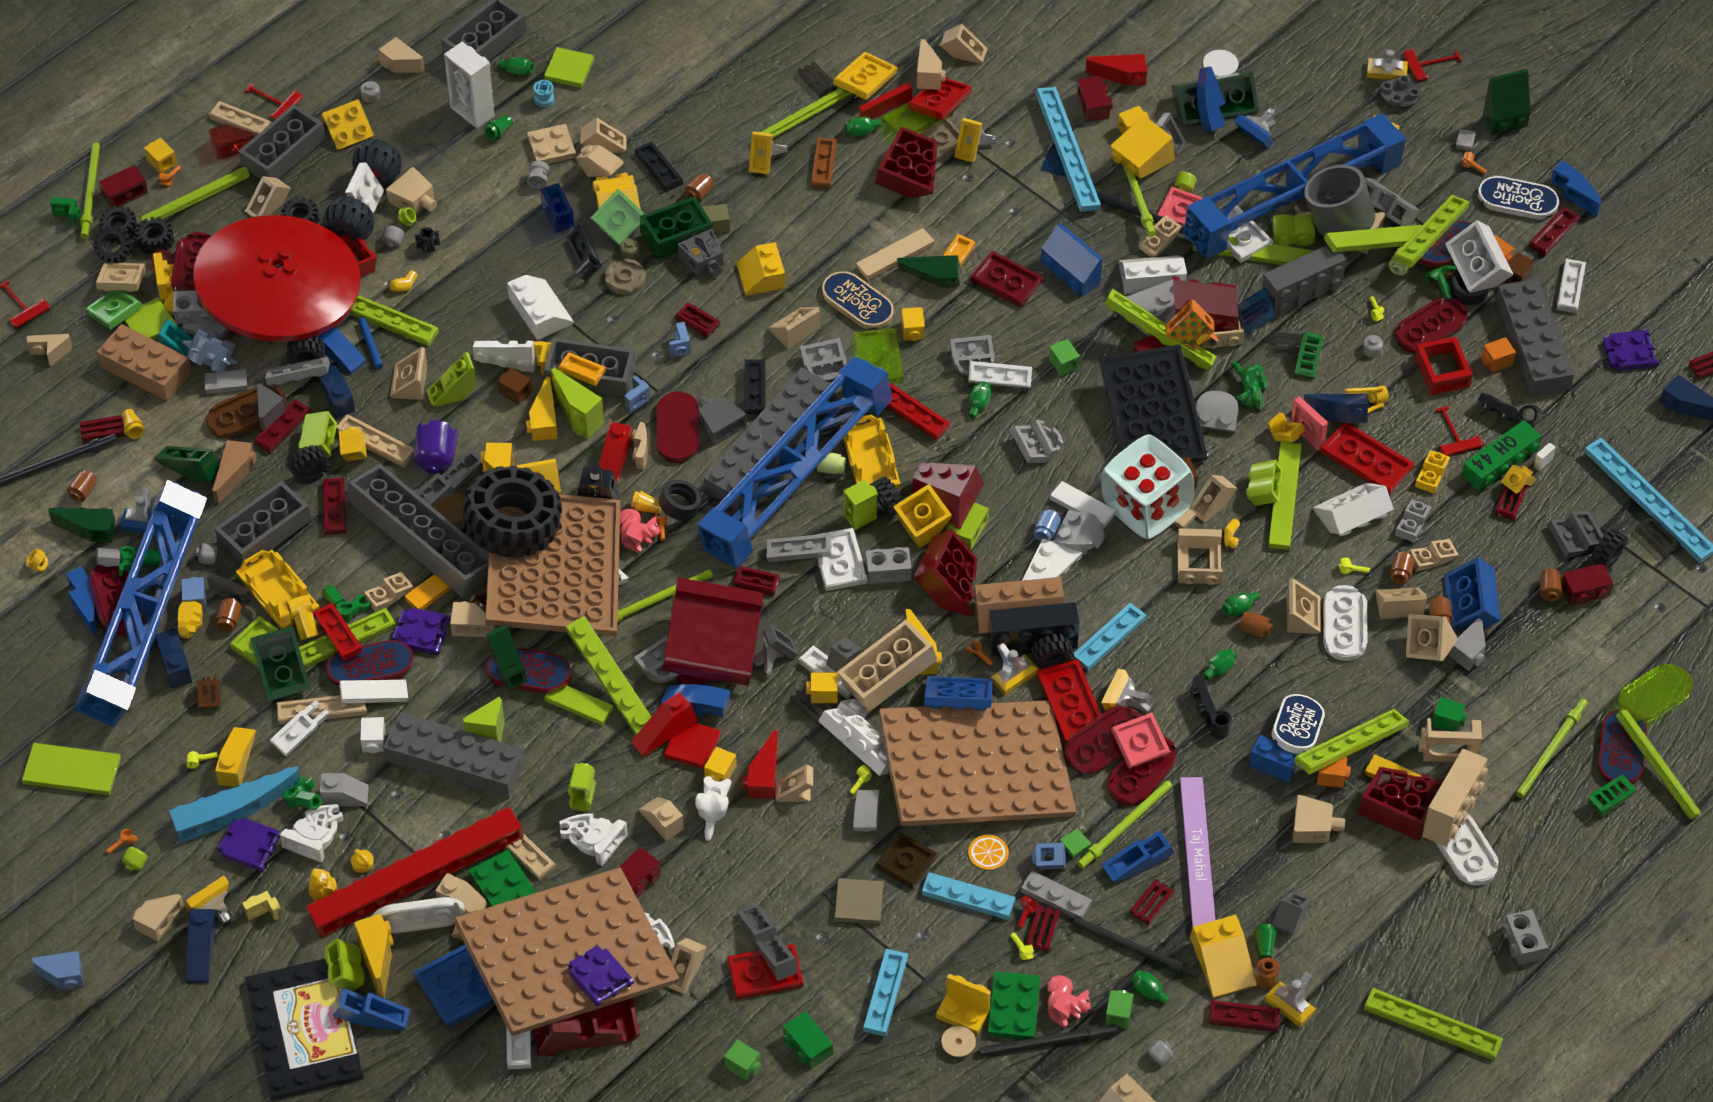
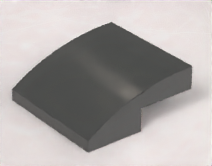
[1547,510,1603,558]

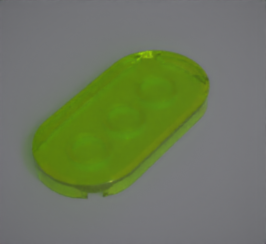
[1618,664,1693,722]

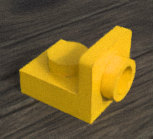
[534,341,551,375]

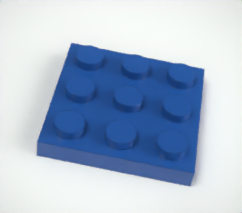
[924,676,993,711]
[413,945,494,1028]

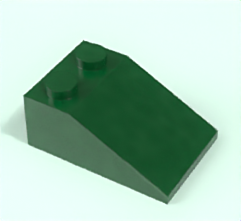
[1482,69,1531,135]
[640,196,713,260]
[250,626,311,701]

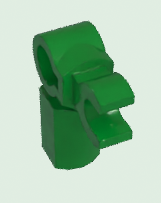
[118,546,160,576]
[321,584,371,623]
[282,776,322,810]

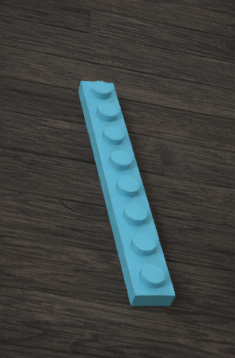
[1036,87,1101,212]
[1584,438,1713,563]

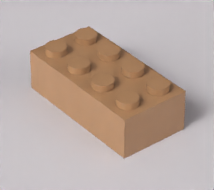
[97,324,192,401]

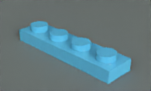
[1073,603,1146,672]
[922,872,1015,920]
[863,949,908,1037]

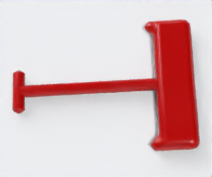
[1403,49,1462,81]
[245,83,304,120]
[0,280,50,328]
[1436,406,1483,456]

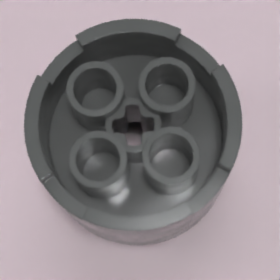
[1304,165,1376,237]

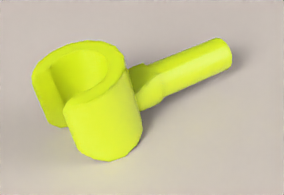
[1369,296,1384,322]
[1338,557,1370,575]
[187,751,218,769]
[849,765,872,795]
[1011,933,1034,960]

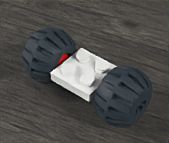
[324,139,402,242]

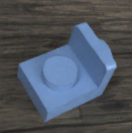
[669,322,691,357]
[624,376,650,413]

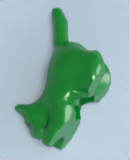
[1231,361,1268,411]

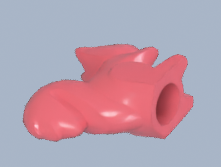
[620,509,660,554]
[1047,975,1091,1028]

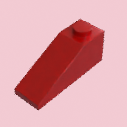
[1085,54,1148,85]
[599,422,633,484]
[631,692,698,757]
[743,730,778,799]

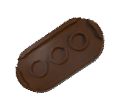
[206,385,287,439]

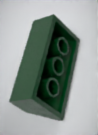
[1171,71,1259,126]

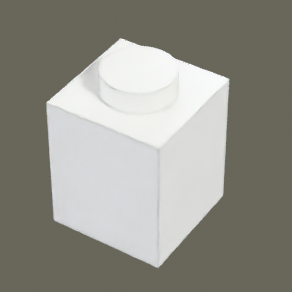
[361,717,386,753]

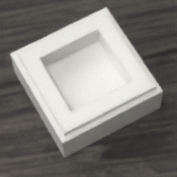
[1534,443,1556,471]

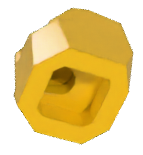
[178,601,203,639]
[309,868,338,900]

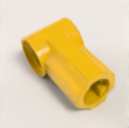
[286,594,319,641]

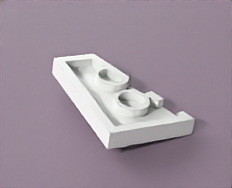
[1022,539,1083,580]

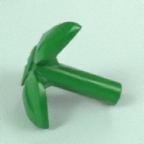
[1424,265,1458,300]

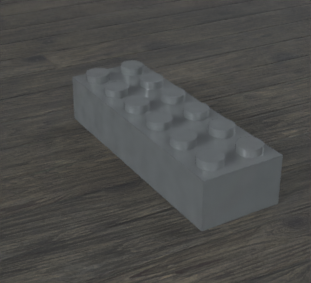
[1495,279,1574,396]
[383,712,526,799]

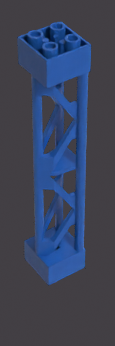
[1183,113,1406,259]
[697,356,892,569]
[74,480,207,727]

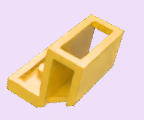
[592,173,641,210]

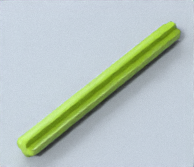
[762,88,853,138]
[140,167,250,224]
[1616,710,1701,819]

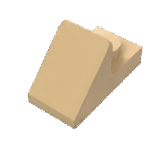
[27,334,72,366]
[776,764,813,802]

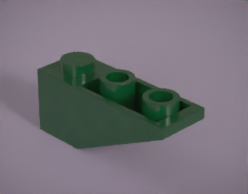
[48,507,116,542]
[486,625,528,691]

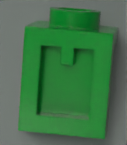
[50,197,81,226]

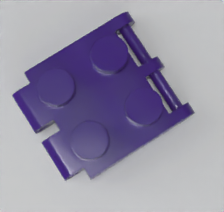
[1602,330,1659,371]
[392,607,451,655]
[217,817,282,871]
[568,945,634,1007]

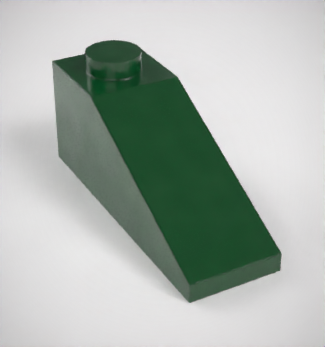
[897,255,960,288]
[154,446,219,483]

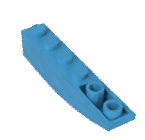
[169,766,300,843]

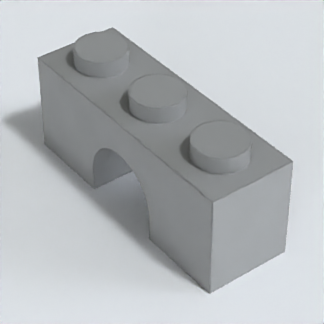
[1364,178,1420,226]

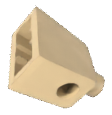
[386,167,437,214]
[1292,795,1345,843]

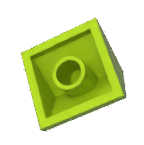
[462,697,505,742]

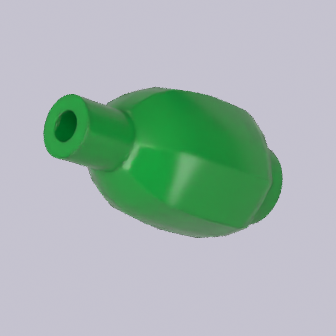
[498,57,534,76]
[844,117,882,137]
[968,381,991,418]
[1222,592,1260,616]
[1203,648,1237,680]
[1131,970,1170,1005]

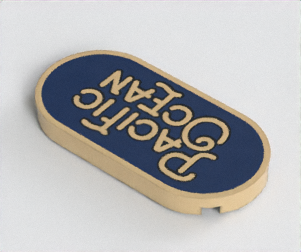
[822,272,894,329]

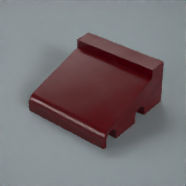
[662,577,764,686]
[533,998,640,1056]

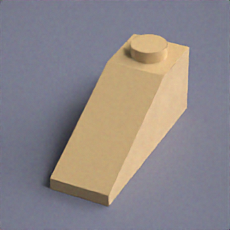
[917,39,946,90]

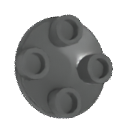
[1380,75,1420,107]

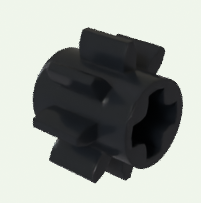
[415,227,440,253]

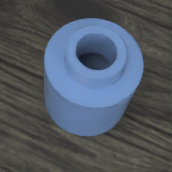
[1034,510,1061,541]

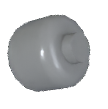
[360,81,381,103]
[382,225,404,248]
[1362,335,1383,358]
[195,542,218,565]
[1147,1040,1174,1066]

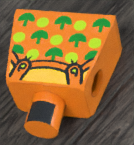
[1166,299,1218,349]

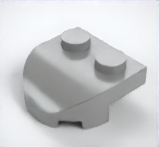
[950,335,995,376]
[799,338,846,381]
[1196,391,1238,433]
[1011,420,1063,463]
[1053,510,1105,555]
[633,635,680,683]

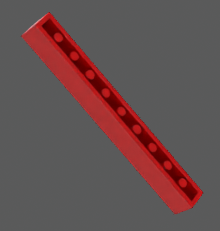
[306,807,524,938]

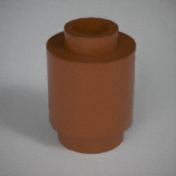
[685,174,713,202]
[67,470,97,502]
[1390,551,1415,584]
[1540,569,1562,602]
[1429,596,1453,625]
[216,598,242,632]
[1239,612,1273,639]
[1255,957,1280,989]

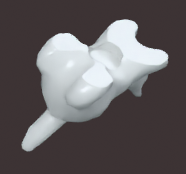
[695,776,732,841]

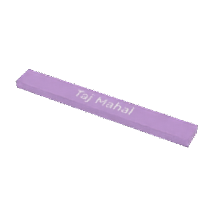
[1180,777,1215,928]

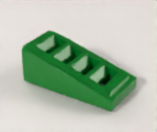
[1294,331,1324,379]
[1587,774,1637,818]

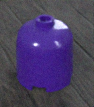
[414,420,459,474]

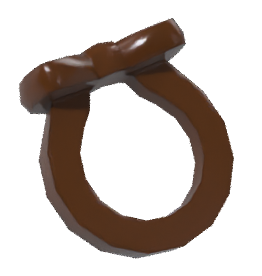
[470,593,487,611]

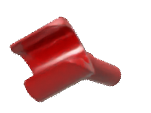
[1017,896,1038,928]

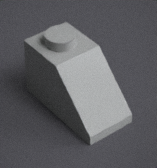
[1449,618,1485,671]
[320,773,369,806]

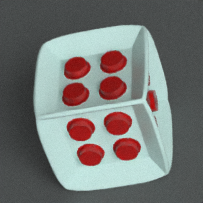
[1101,434,1194,539]

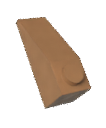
[213,440,256,504]

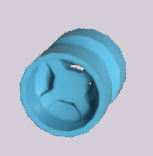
[534,80,554,108]

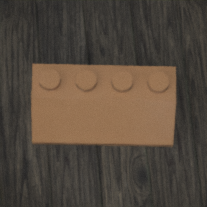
[974,577,1064,635]

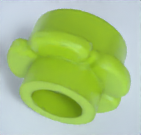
[398,207,416,227]

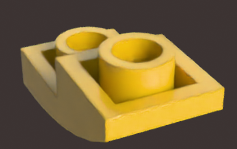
[1415,450,1450,494]

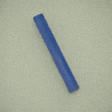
[358,318,383,369]

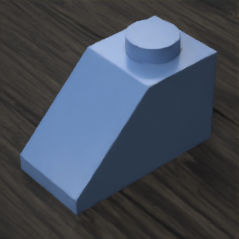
[32,951,84,990]

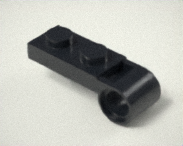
[566,225,602,281]
[1478,393,1542,424]
[1190,675,1232,739]

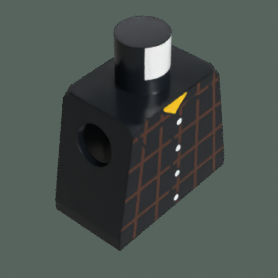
[577,464,619,500]

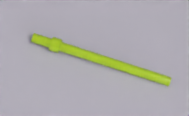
[80,142,100,239]
[1123,166,1156,237]
[617,569,713,623]
[1516,698,1588,798]
[1077,780,1173,869]

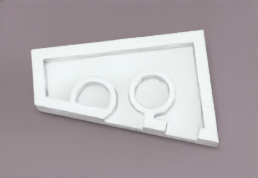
[473,341,536,373]

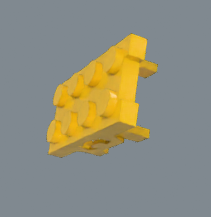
[840,415,901,489]
[236,550,320,629]

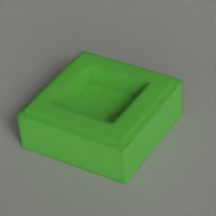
[1060,828,1091,859]

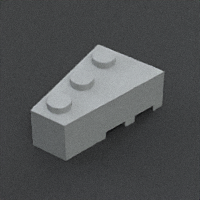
[1120,278,1183,337]

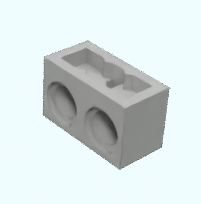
[173,291,217,324]
[866,547,911,584]
[1502,909,1548,965]

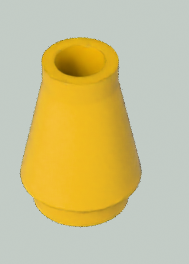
[122,409,145,439]
[631,491,661,514]

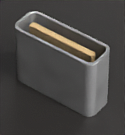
[1455,129,1476,152]

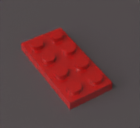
[1320,423,1415,495]
[1036,659,1102,745]

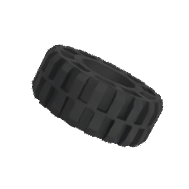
[463,465,562,558]

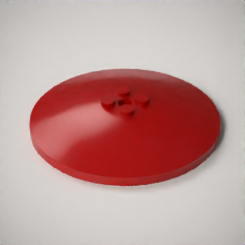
[193,215,361,342]

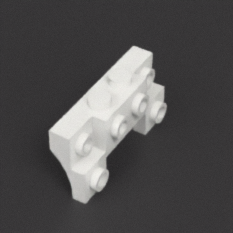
[819,698,890,776]

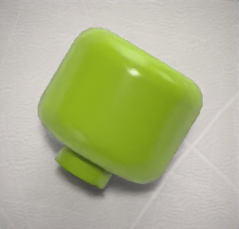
[1174,171,1196,193]
[122,847,148,872]

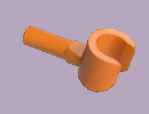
[1461,152,1487,175]
[158,165,181,186]
[655,511,668,541]
[966,641,993,667]
[106,829,138,854]

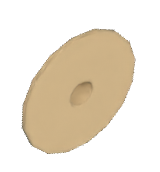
[941,1026,976,1057]

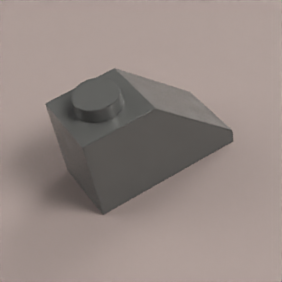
[826,637,865,673]
[1272,892,1312,934]

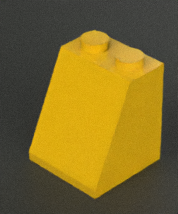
[1110,116,1175,179]

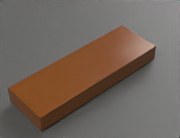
[811,137,837,189]

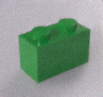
[782,1011,833,1070]

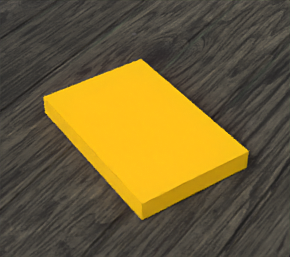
[833,52,898,100]

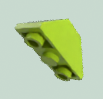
[426,352,476,407]

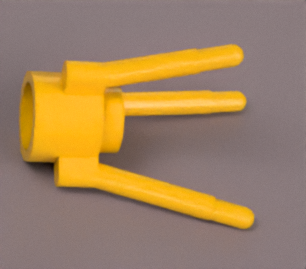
[1345,386,1389,414]

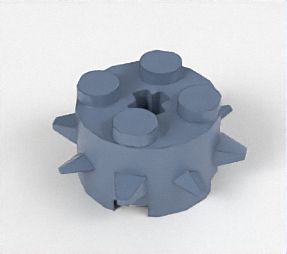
[183,329,237,372]

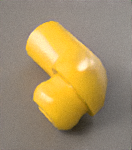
[389,270,418,292]
[1224,519,1240,549]

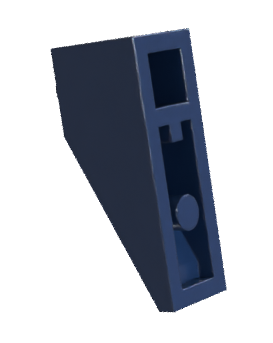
[317,364,355,418]
[1660,375,1713,421]
[1304,393,1368,423]
[155,629,192,688]
[185,909,217,983]

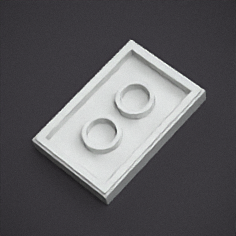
[1227,206,1273,263]
[817,528,868,591]

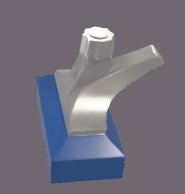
[1234,108,1277,149]
[119,488,163,535]

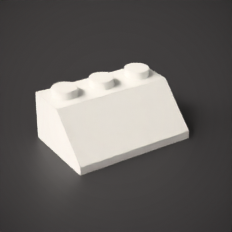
[1445,220,1514,293]
[1119,255,1187,294]
[507,275,574,340]
[1313,483,1394,536]

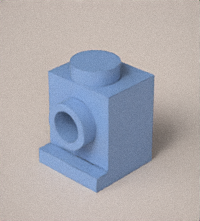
[1032,843,1066,870]

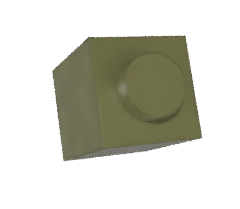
[702,204,730,234]

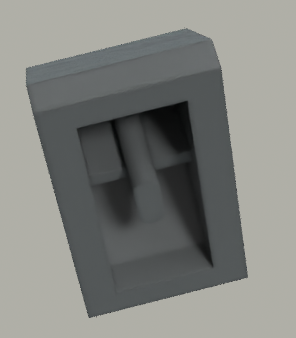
[257,384,286,430]

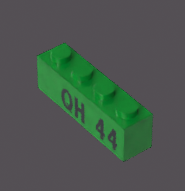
[1461,420,1542,491]

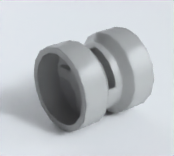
[527,161,549,189]

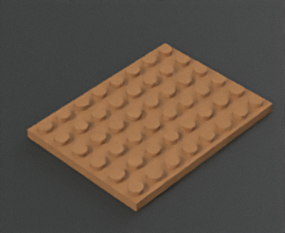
[485,494,620,637]
[878,700,1076,826]
[454,867,679,1036]

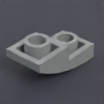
[1395,499,1431,543]
[96,548,120,567]
[853,790,880,832]

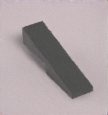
[416,448,483,506]
[737,903,798,981]

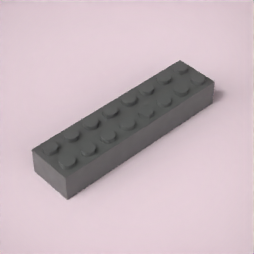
[704,367,836,511]
[346,464,489,598]

